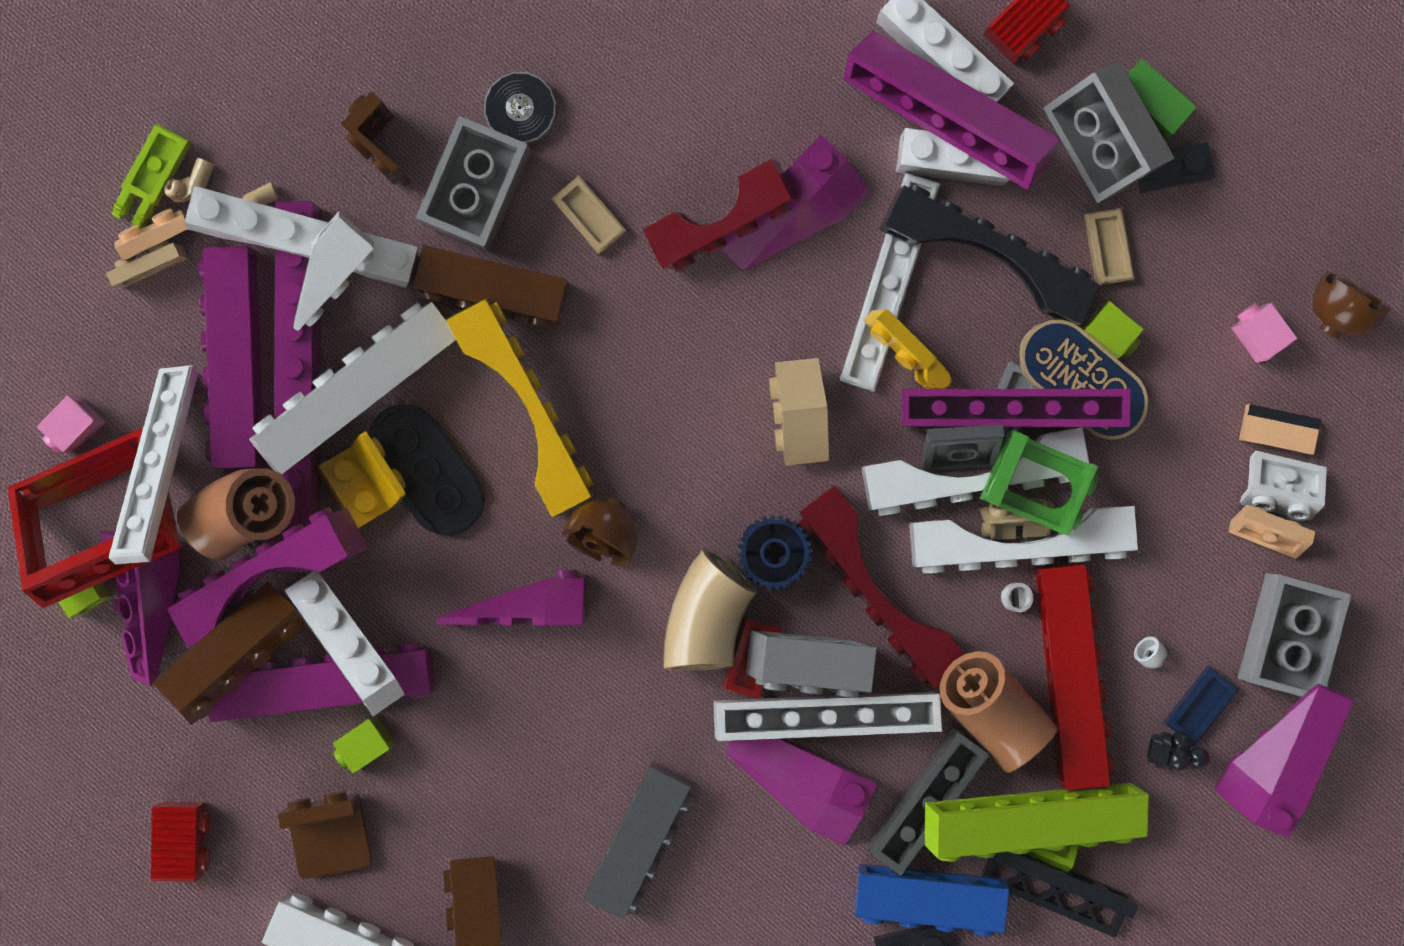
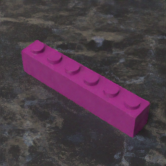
[843,30,1060,190]
[198,246,264,469]
[902,389,1130,427]
[209,642,436,722]

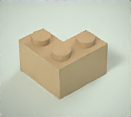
[769,358,829,466]

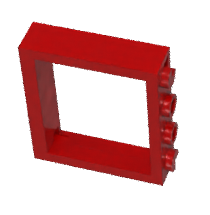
[7,428,181,609]

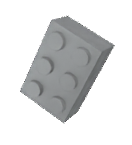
[1043,62,1174,203]
[416,116,532,253]
[1238,573,1352,697]
[745,630,876,698]

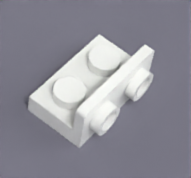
[1240,451,1327,521]

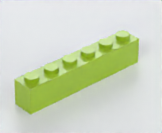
[925,783,1149,862]

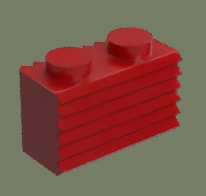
[983,0,1070,65]
[150,802,211,882]

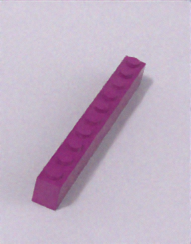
[273,201,322,572]

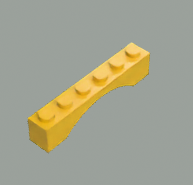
[446,298,594,517]

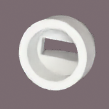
[1000,583,1033,612]
[1134,637,1167,669]

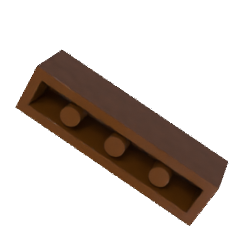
[413,245,569,329]
[152,581,305,726]
[443,856,502,946]

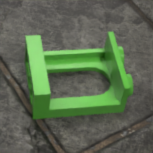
[980,431,1099,536]

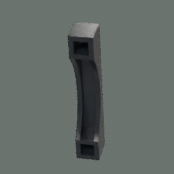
[878,184,1100,326]

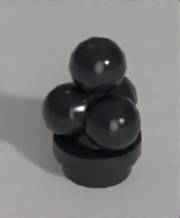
[1147,732,1210,771]

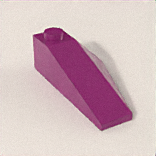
[721,134,871,271]
[100,530,181,686]
[437,570,587,626]
[1215,684,1354,838]
[725,738,877,845]

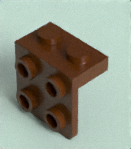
[341,91,411,186]
[277,790,372,879]

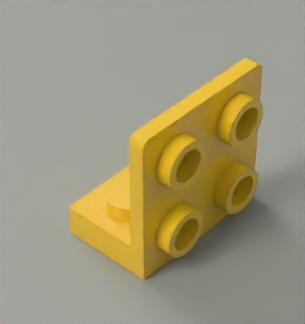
[317,431,406,529]

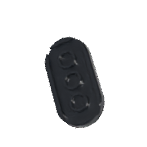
[369,404,485,536]

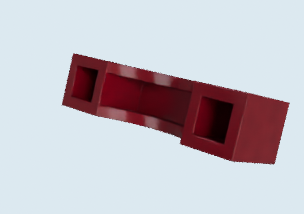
[643,159,798,272]

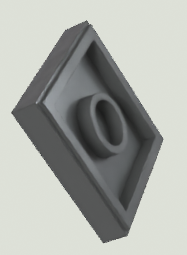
[921,424,1004,471]

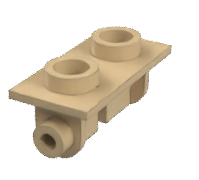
[979,498,1056,541]

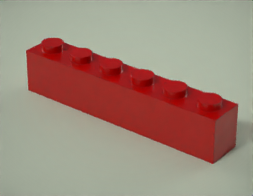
[1035,563,1114,791]

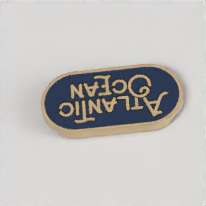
[1019,320,1148,440]

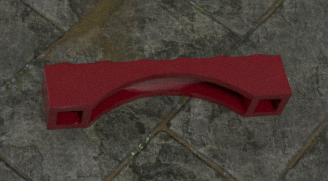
[798,485,964,688]

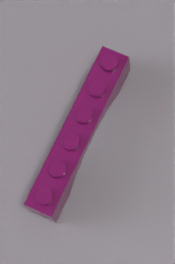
[167,507,368,648]

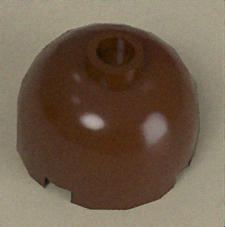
[1312,271,1391,339]
[562,498,638,566]

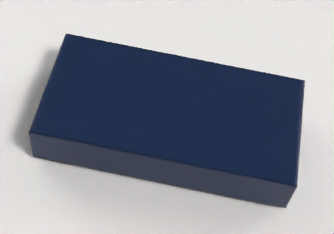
[1162,666,1239,747]

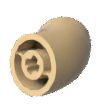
[663,548,757,671]

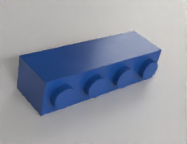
[855,864,1009,936]

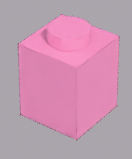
[1231,303,1297,363]
[37,395,106,454]

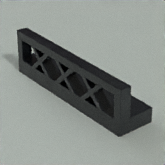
[980,852,1139,938]

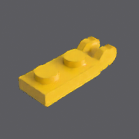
[863,309,952,389]

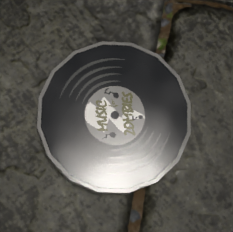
[484,72,557,145]

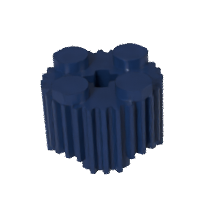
[737,516,812,590]

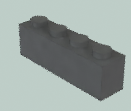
[867,727,989,875]
[584,762,694,920]

